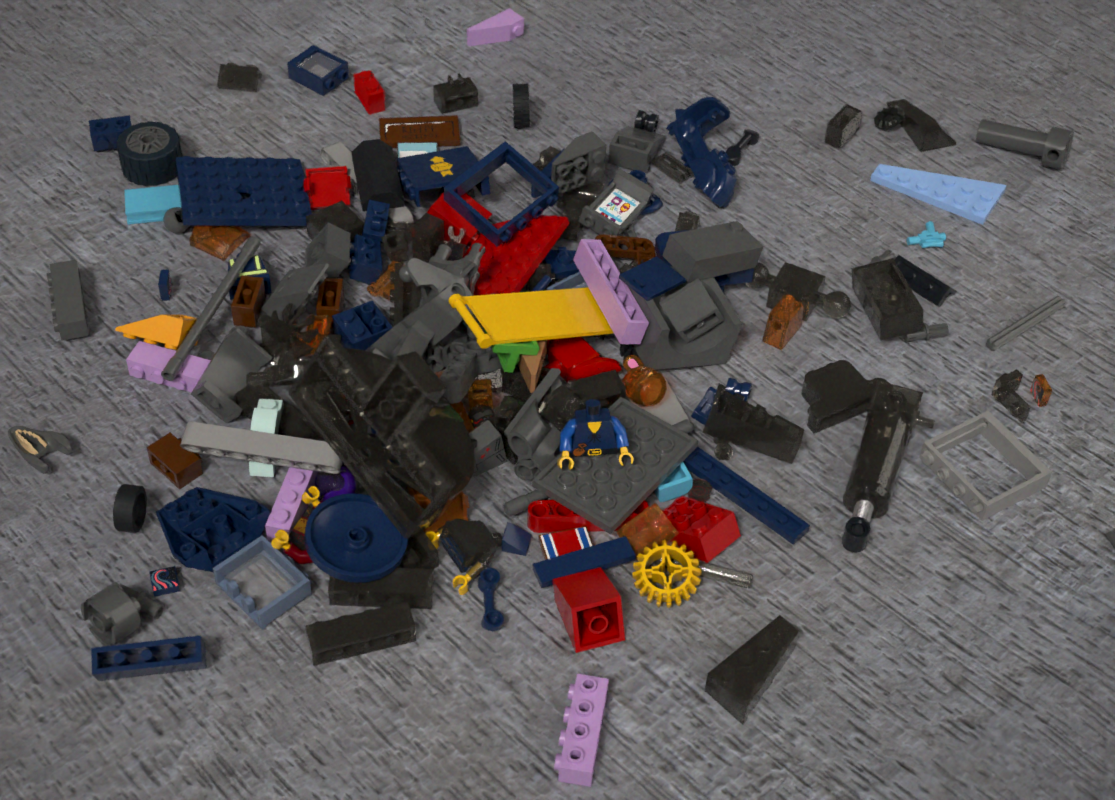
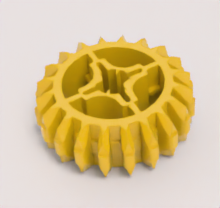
[632,539,701,608]

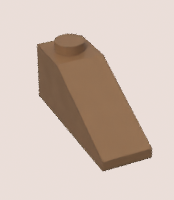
[517,340,547,393]

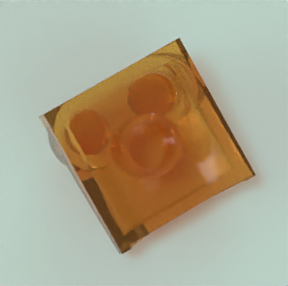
[189,225,251,261]

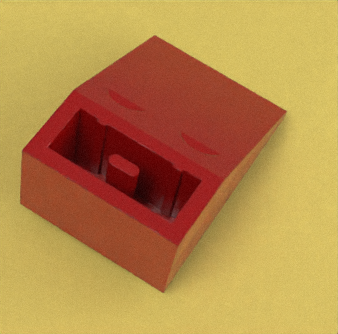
[649,496,741,563]

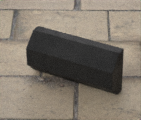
[352,139,404,211]

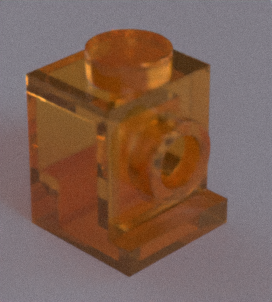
[468,379,493,413]

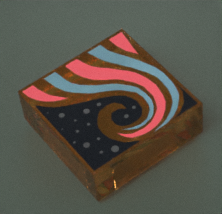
[1030,374,1052,407]

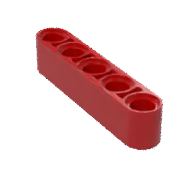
[527,500,648,533]

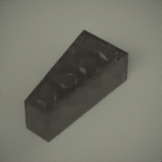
[702,383,804,464]
[704,615,799,725]

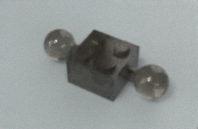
[744,262,851,321]

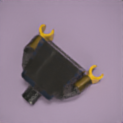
[423,518,502,595]

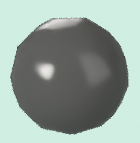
[163,207,190,234]

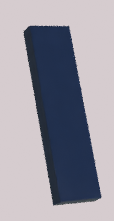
[532,536,636,588]

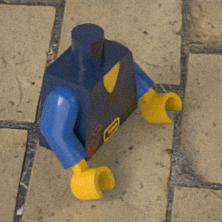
[557,399,633,470]

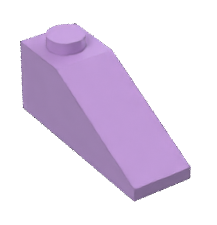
[467,8,524,46]

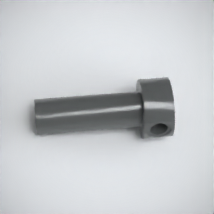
[976,119,1074,170]

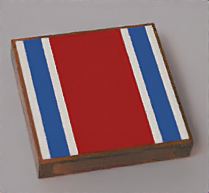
[539,526,593,560]

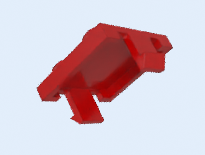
[303,166,351,210]

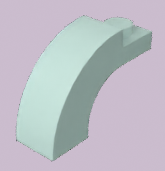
[249,399,284,477]

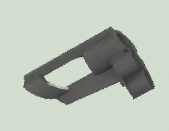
[504,368,578,481]

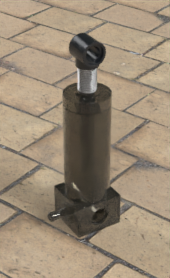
[842,380,935,553]

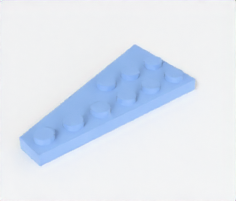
[870,164,1007,225]

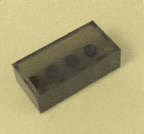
[851,258,924,341]

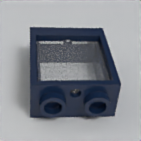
[287,45,349,96]

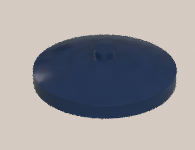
[304,494,408,583]

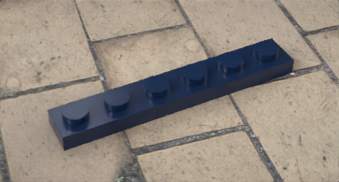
[683,447,810,545]

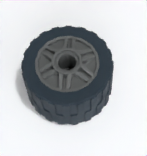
[116,121,182,186]

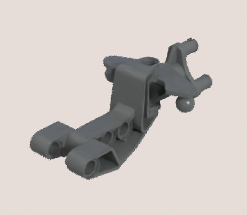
[353,243,486,421]

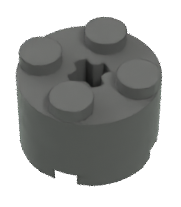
[81,582,141,646]

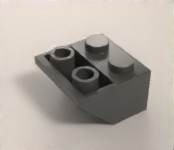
[659,278,725,343]

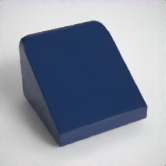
[502,522,532,556]

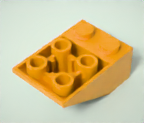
[115,314,198,350]

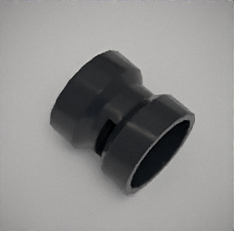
[634,110,659,133]

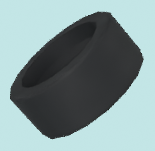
[113,484,147,533]

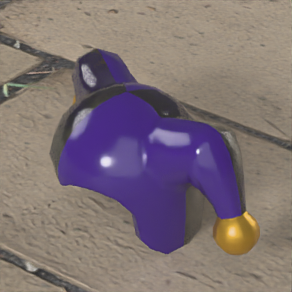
[315,466,357,501]

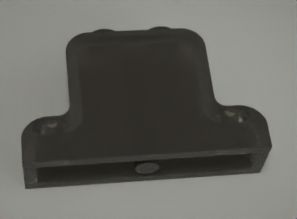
[801,360,893,434]

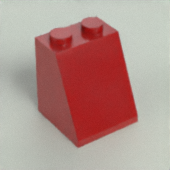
[417,192,492,250]
[552,567,625,653]

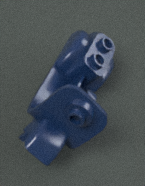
[666,97,737,208]

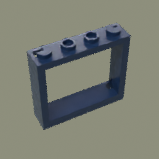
[444,141,559,247]

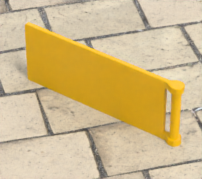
[448,287,614,349]

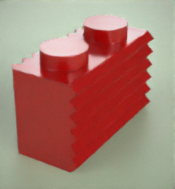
[353,70,386,115]

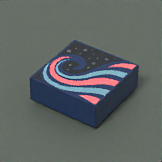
[158,270,172,301]
[149,566,180,597]

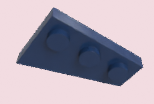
[543,247,579,280]

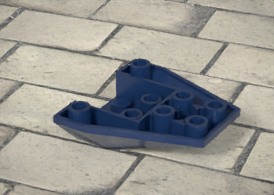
[156,487,270,572]

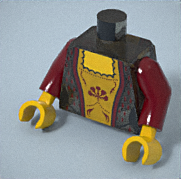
[271,486,323,564]

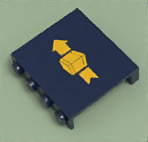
[396,146,490,207]

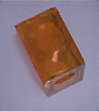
[762,294,804,350]

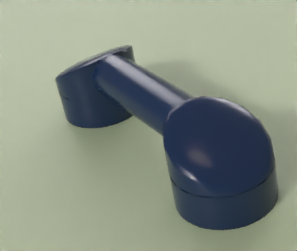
[478,567,504,631]

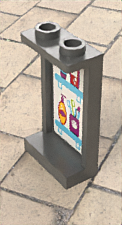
[578,169,655,236]

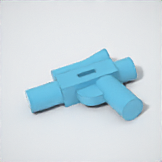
[907,221,946,248]

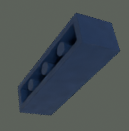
[91,635,207,681]

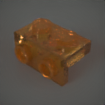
[616,503,679,562]

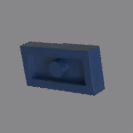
[362,200,390,242]

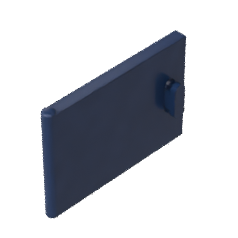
[618,256,687,301]

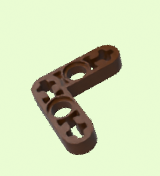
[594,234,655,267]

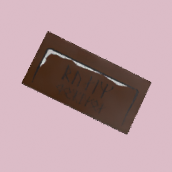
[379,115,460,148]

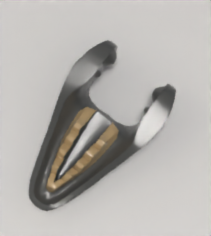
[8,426,73,474]

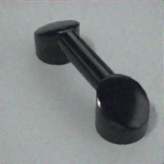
[726,129,759,166]

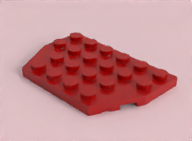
[461,215,570,296]

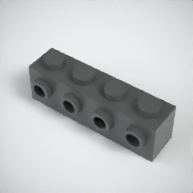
[47,259,89,340]

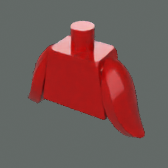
[543,337,622,382]

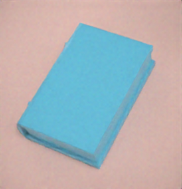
[124,185,181,225]

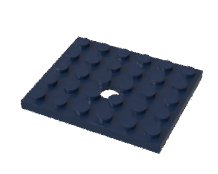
[176,156,313,226]

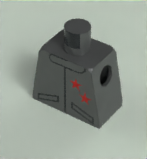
[450,420,507,476]

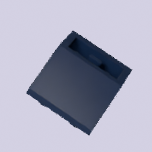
[332,301,393,363]

